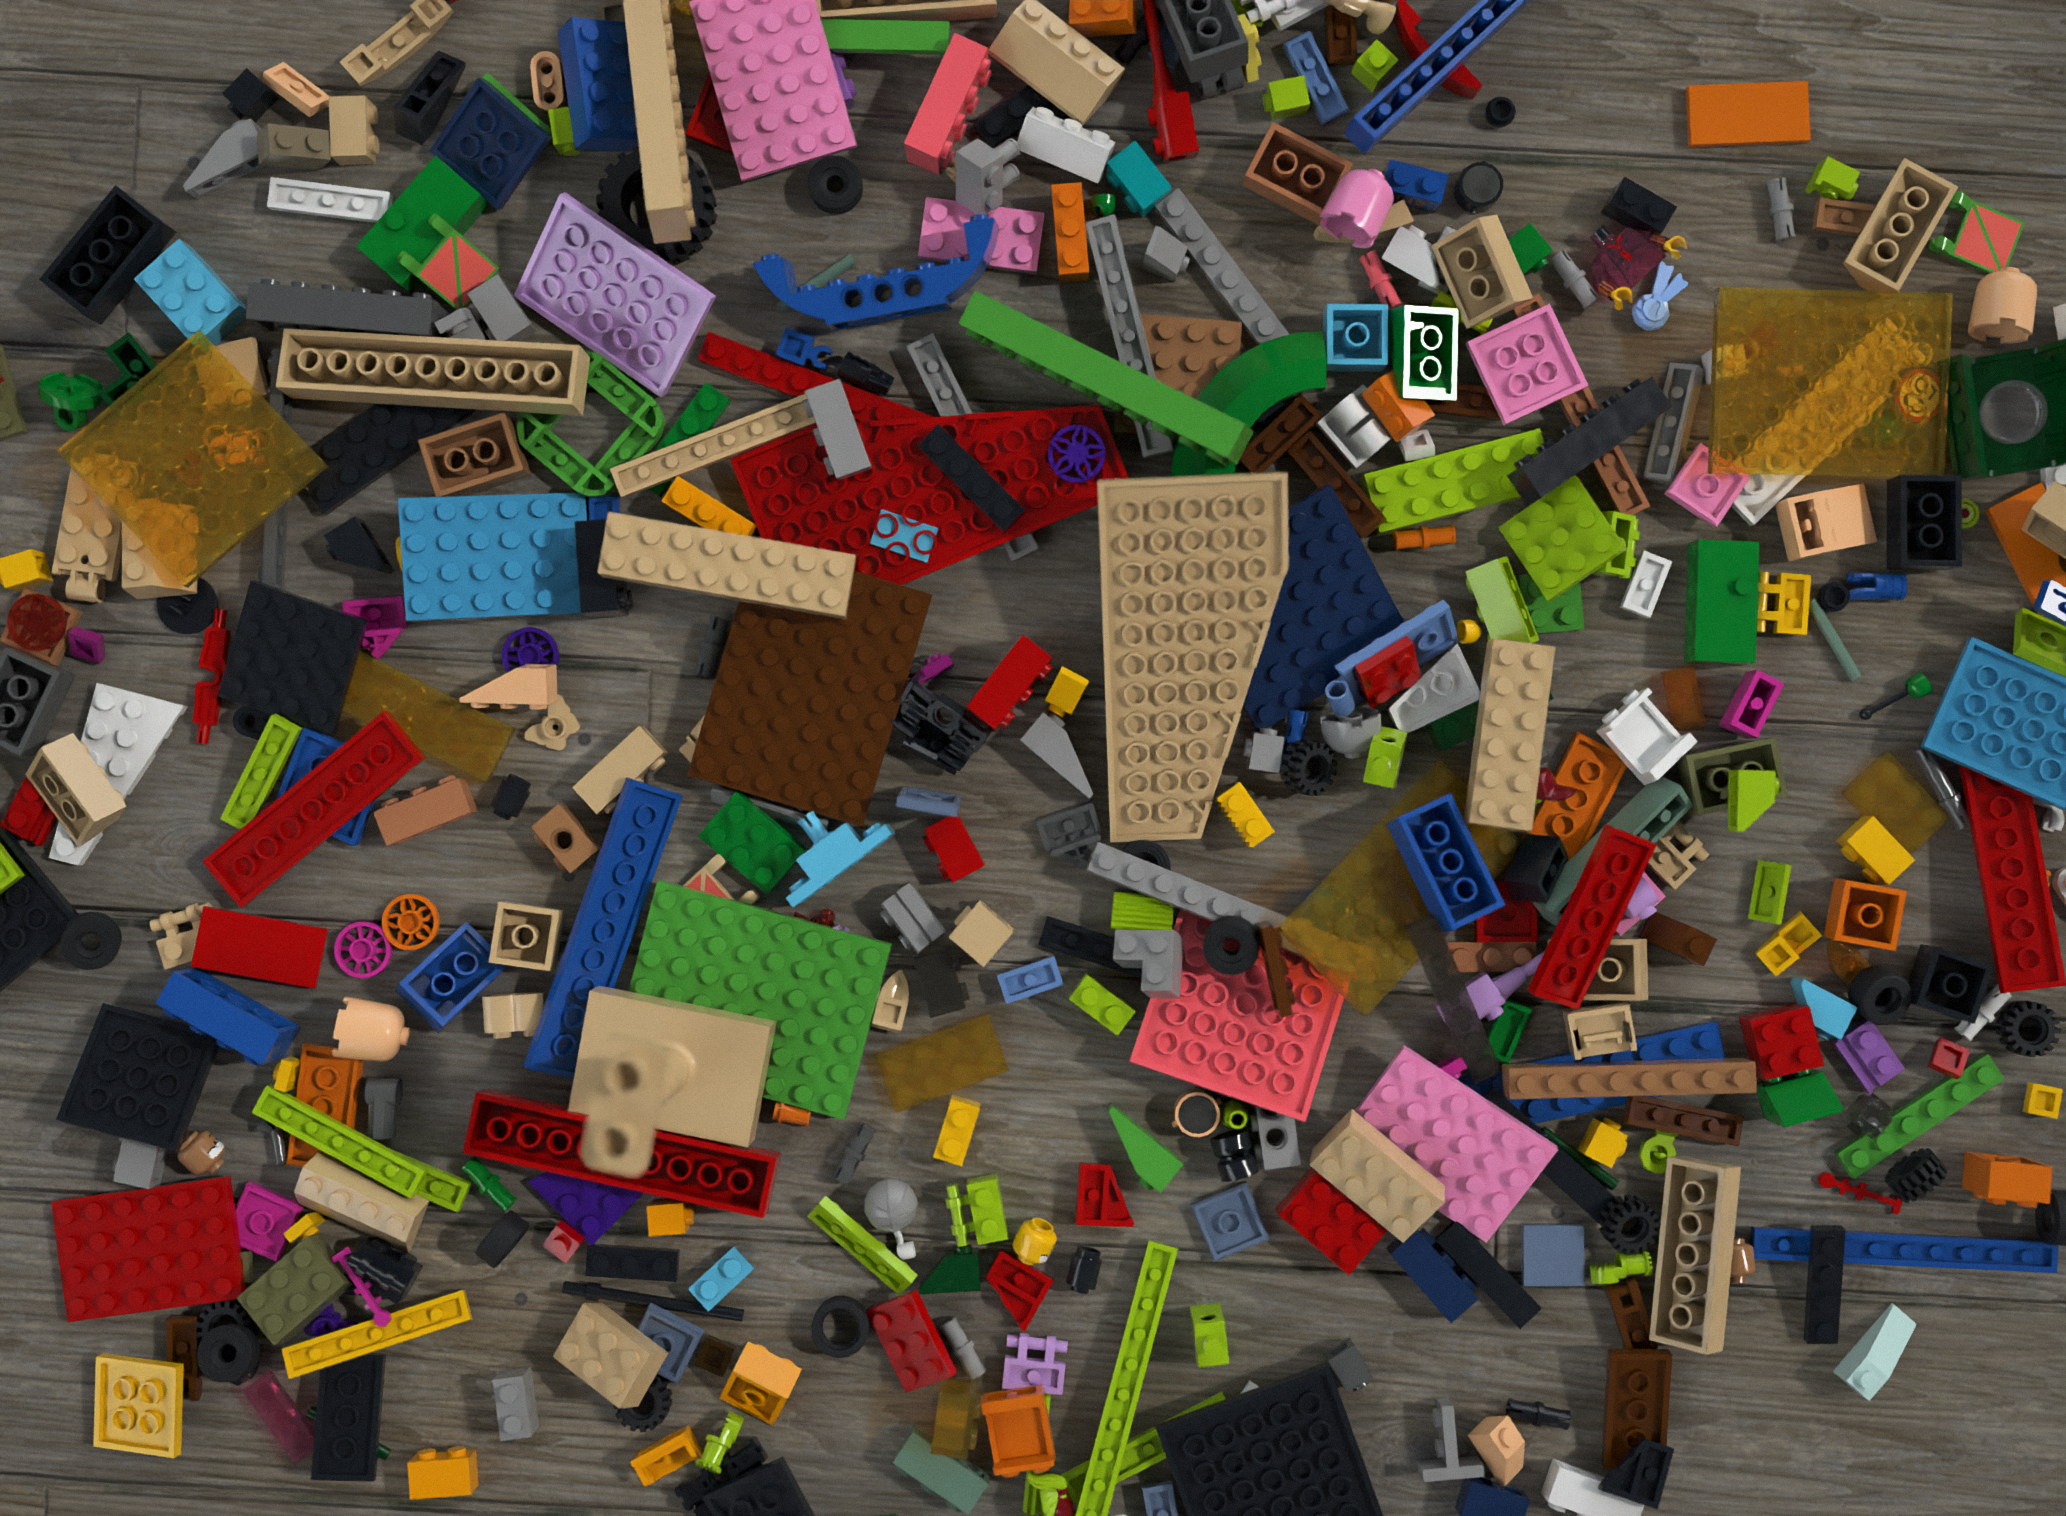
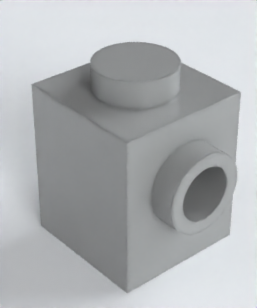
[1243,728,1284,774]

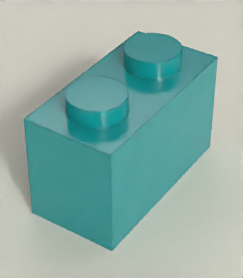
[1105,141,1172,218]

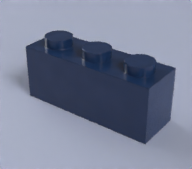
[1386,1227,1478,1323]

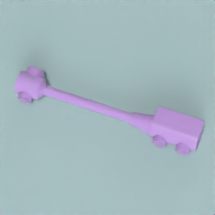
[1433,877,1659,1038]

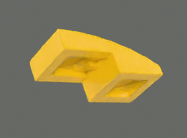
[1755,911,1822,976]

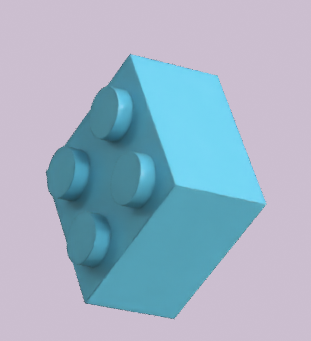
[1322,304,1388,372]

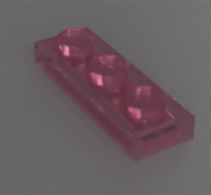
[242,1370,315,1465]

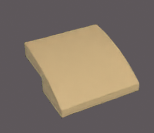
[193,337,268,413]

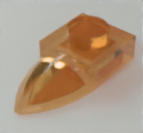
[1826,940,1871,987]

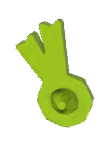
[1638,1130,1678,1174]

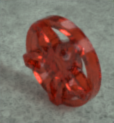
[7,594,67,651]

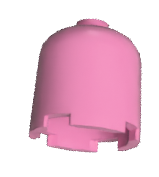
[1320,169,1394,249]

